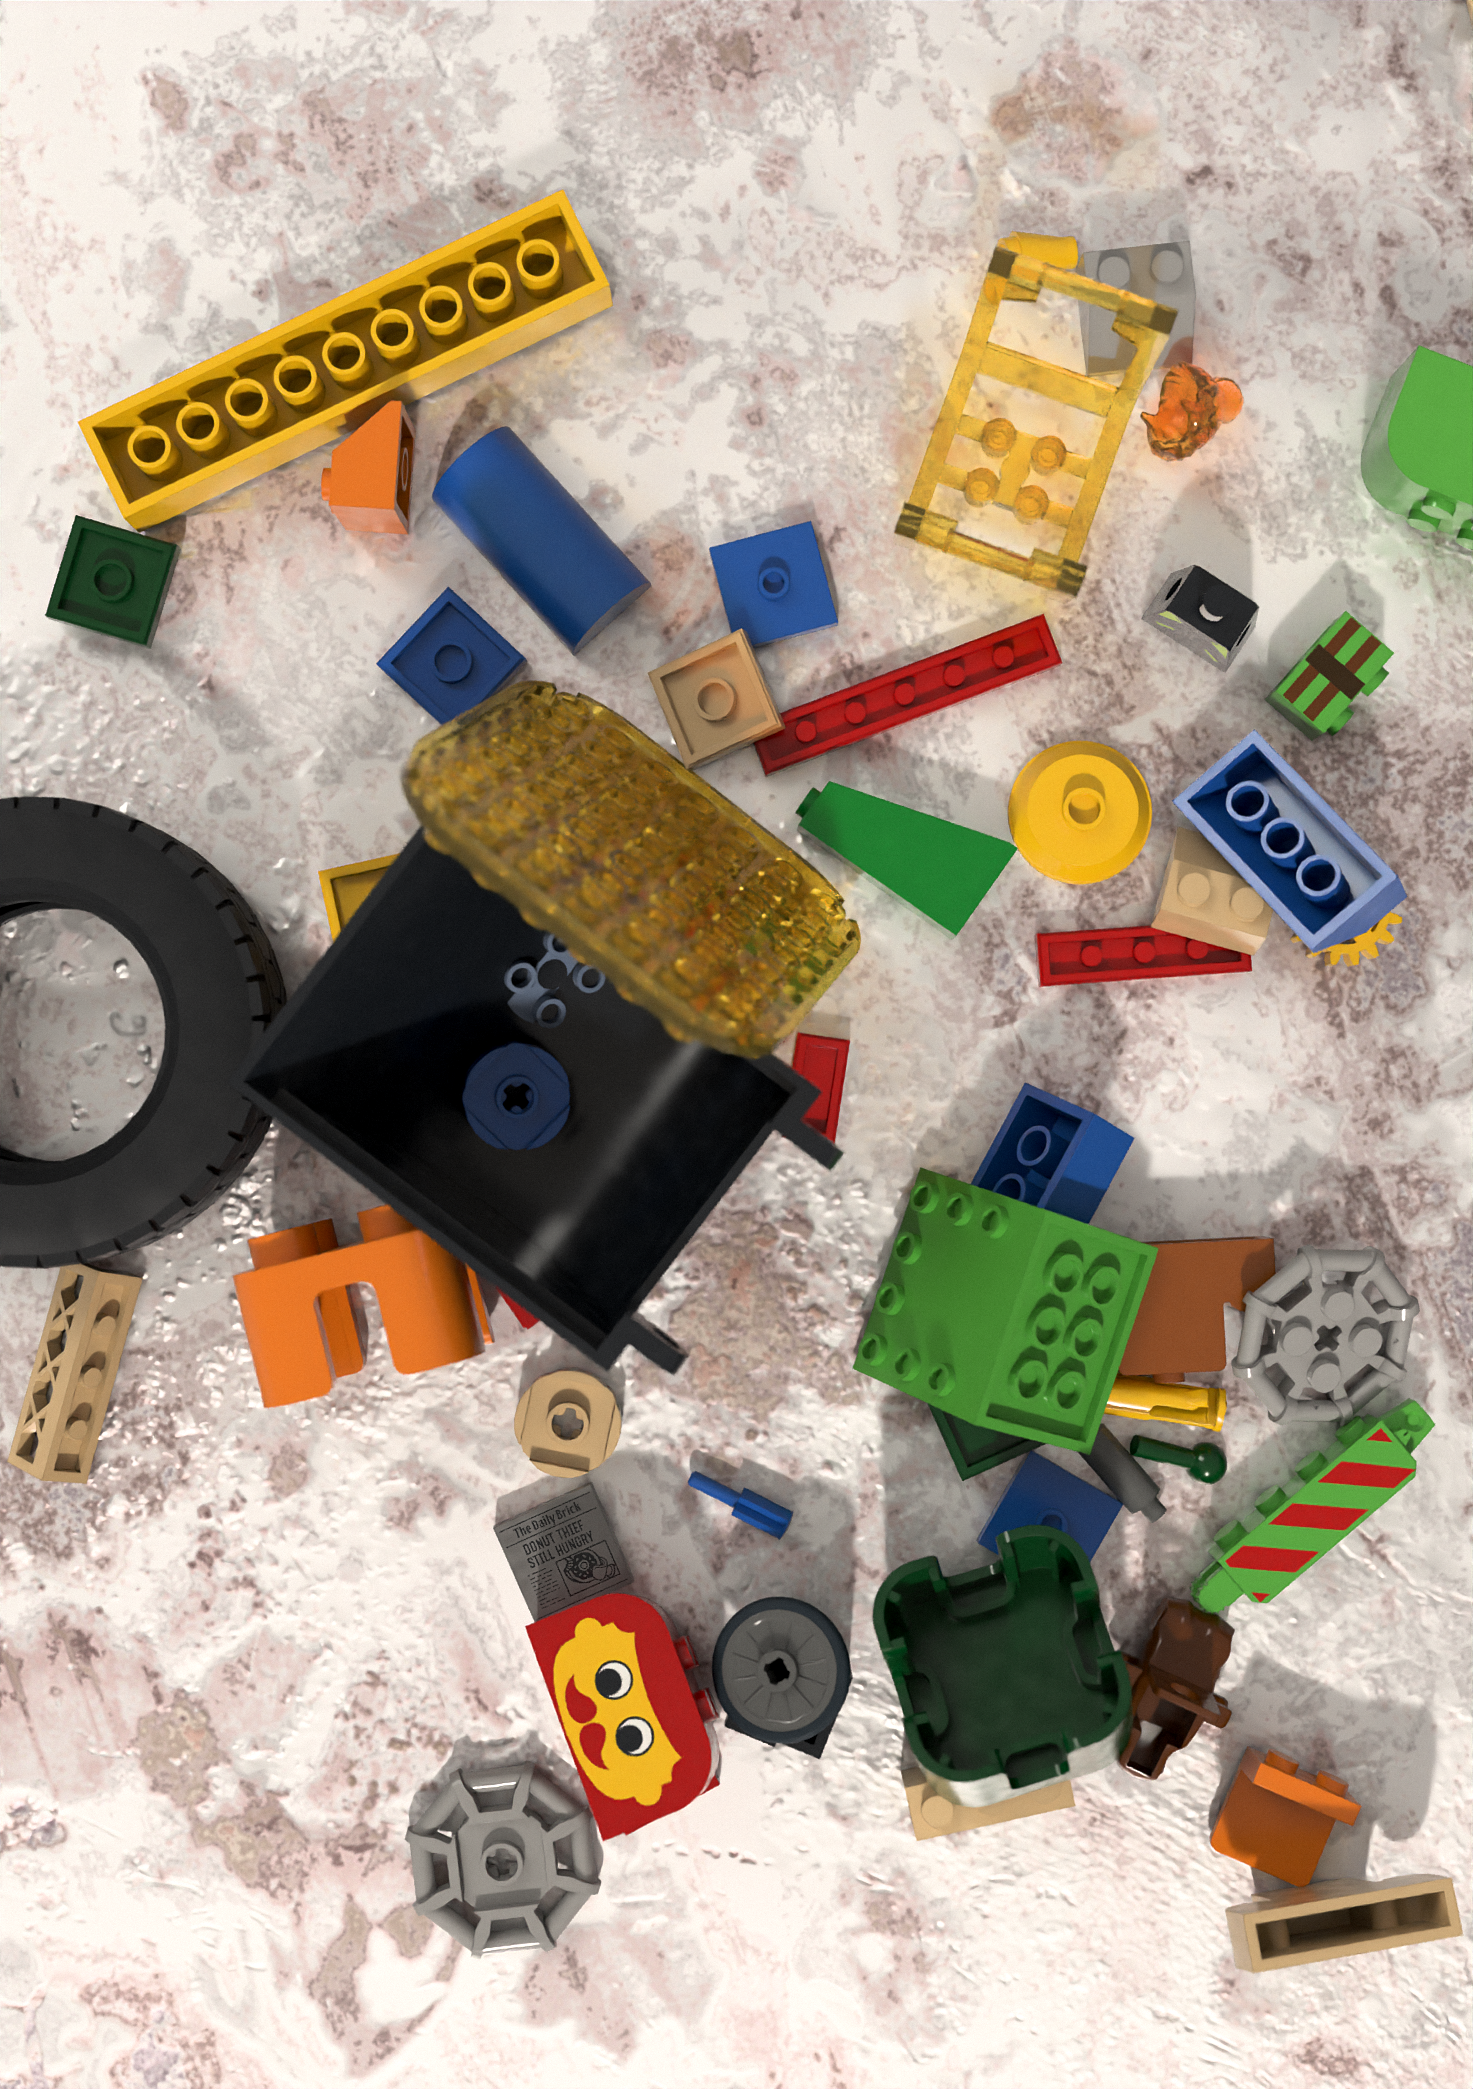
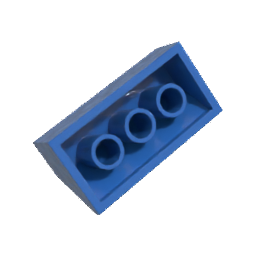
[1172,729,1407,953]

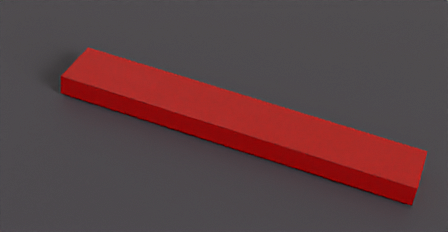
[753,614,1062,777]

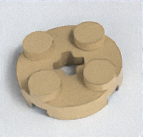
[514,1368,622,1478]

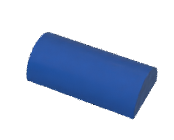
[432,426,652,656]

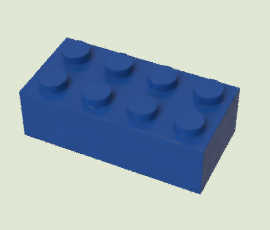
[971,1082,1135,1224]

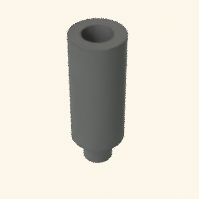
[1078,1423,1167,1523]

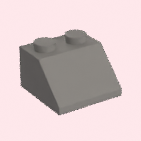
[1074,241,1196,377]

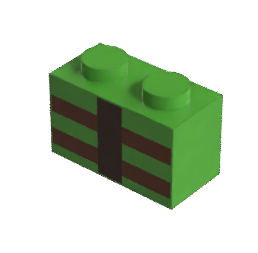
[1264,611,1394,741]

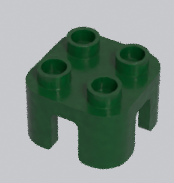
[872,1525,1133,1807]

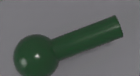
[1130,1435,1227,1485]

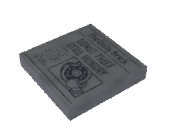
[493,1482,634,1622]

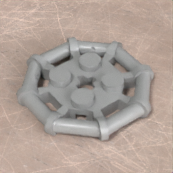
[1231,1244,1420,1426]
[405,1761,601,1960]

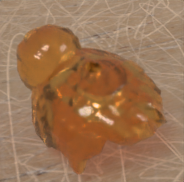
[1140,361,1244,462]

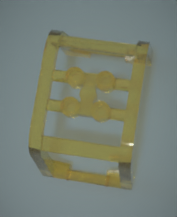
[893,246,1178,604]

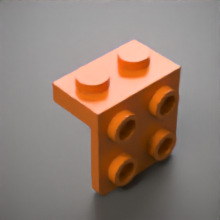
[1209,1746,1361,1887]

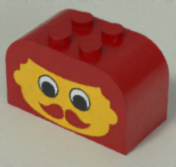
[525,1593,720,1842]

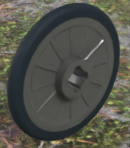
[712,1596,851,1744]

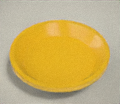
[1008,741,1152,885]

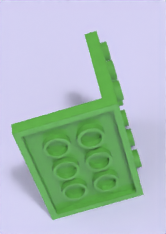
[852,1167,1159,1455]

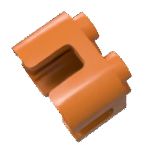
[232,1204,495,1408]

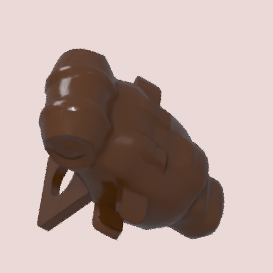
[1116,1598,1235,1781]

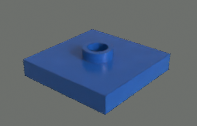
[709,521,838,648]
[376,586,527,738]
[976,1450,1123,1562]

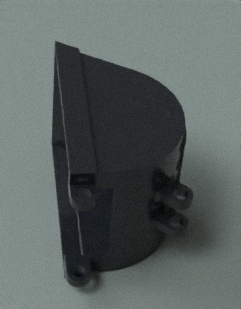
[227,800,845,1375]

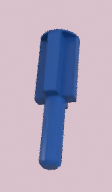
[688,1471,793,1540]

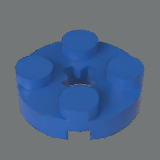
[460,1040,570,1150]

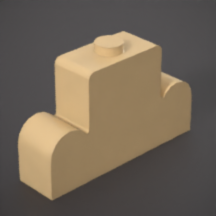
[1225,1874,1463,1974]

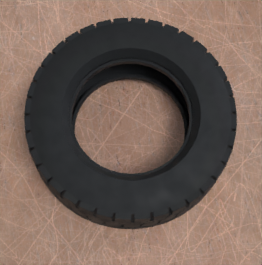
[0,796,287,1269]

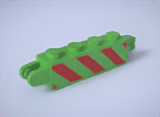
[1189,1398,1435,1614]

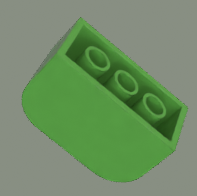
[1360,345,1473,550]

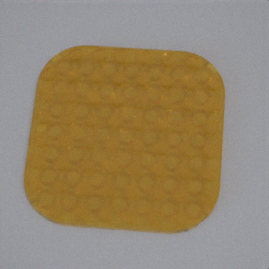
[400,680,861,1058]

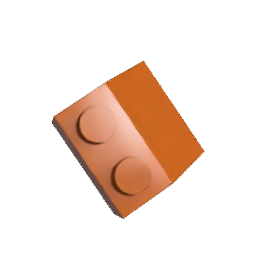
[321,400,416,535]

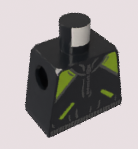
[1141,565,1259,673]

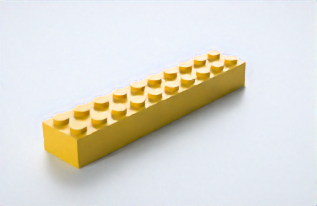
[78,189,613,533]

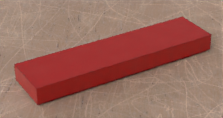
[1035,925,1252,987]

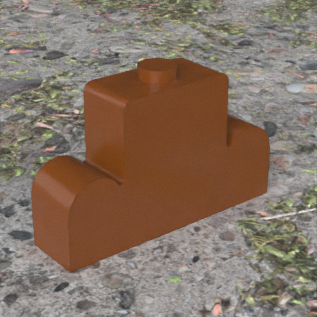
[1118,1236,1276,1383]

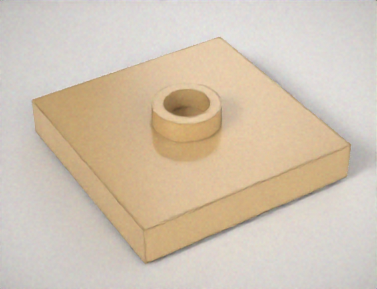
[648,628,786,771]

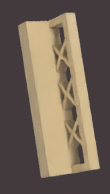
[7,1263,143,1484]

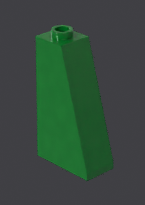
[795,781,1018,939]

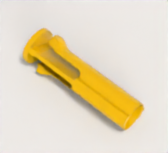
[1104,1373,1227,1432]

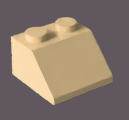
[1151,827,1273,956]

